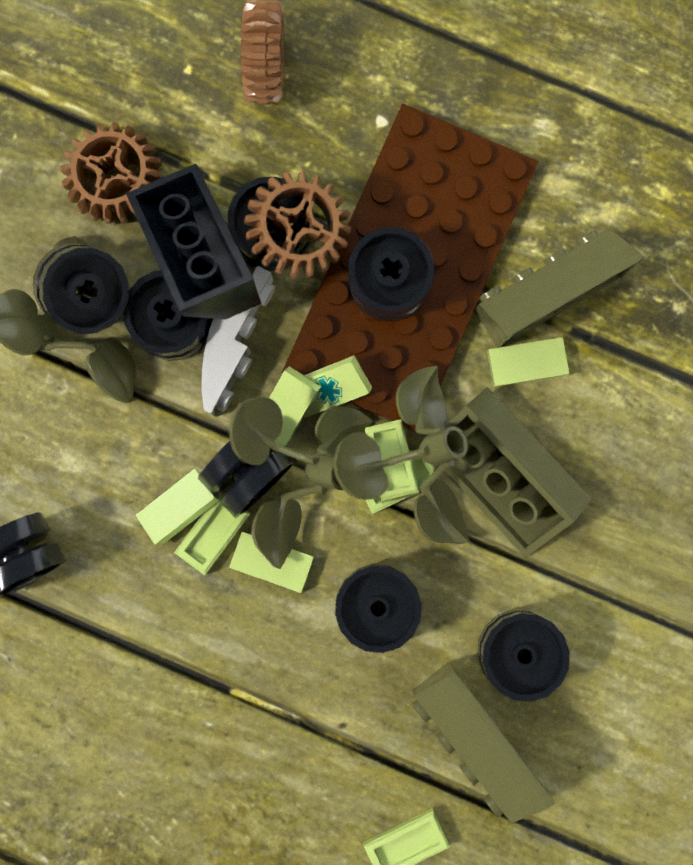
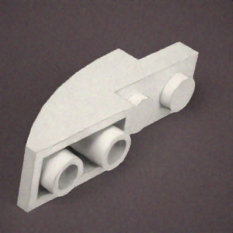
[202,266,275,417]

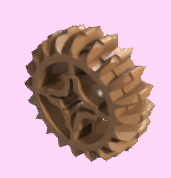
[240,0,285,105]
[60,121,163,224]
[245,171,351,279]

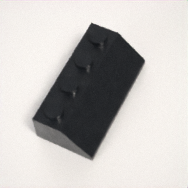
[126,163,262,319]

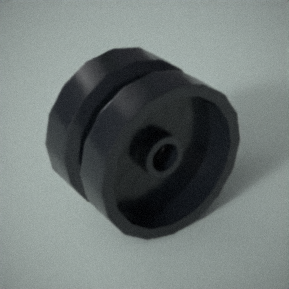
[228,177,311,271]
[348,227,434,322]
[33,243,129,334]
[123,271,214,361]
[197,441,297,518]
[0,512,66,597]
[335,564,422,653]
[477,610,570,702]

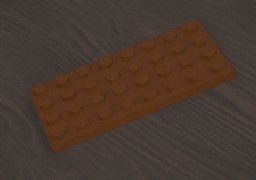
[282,103,539,433]

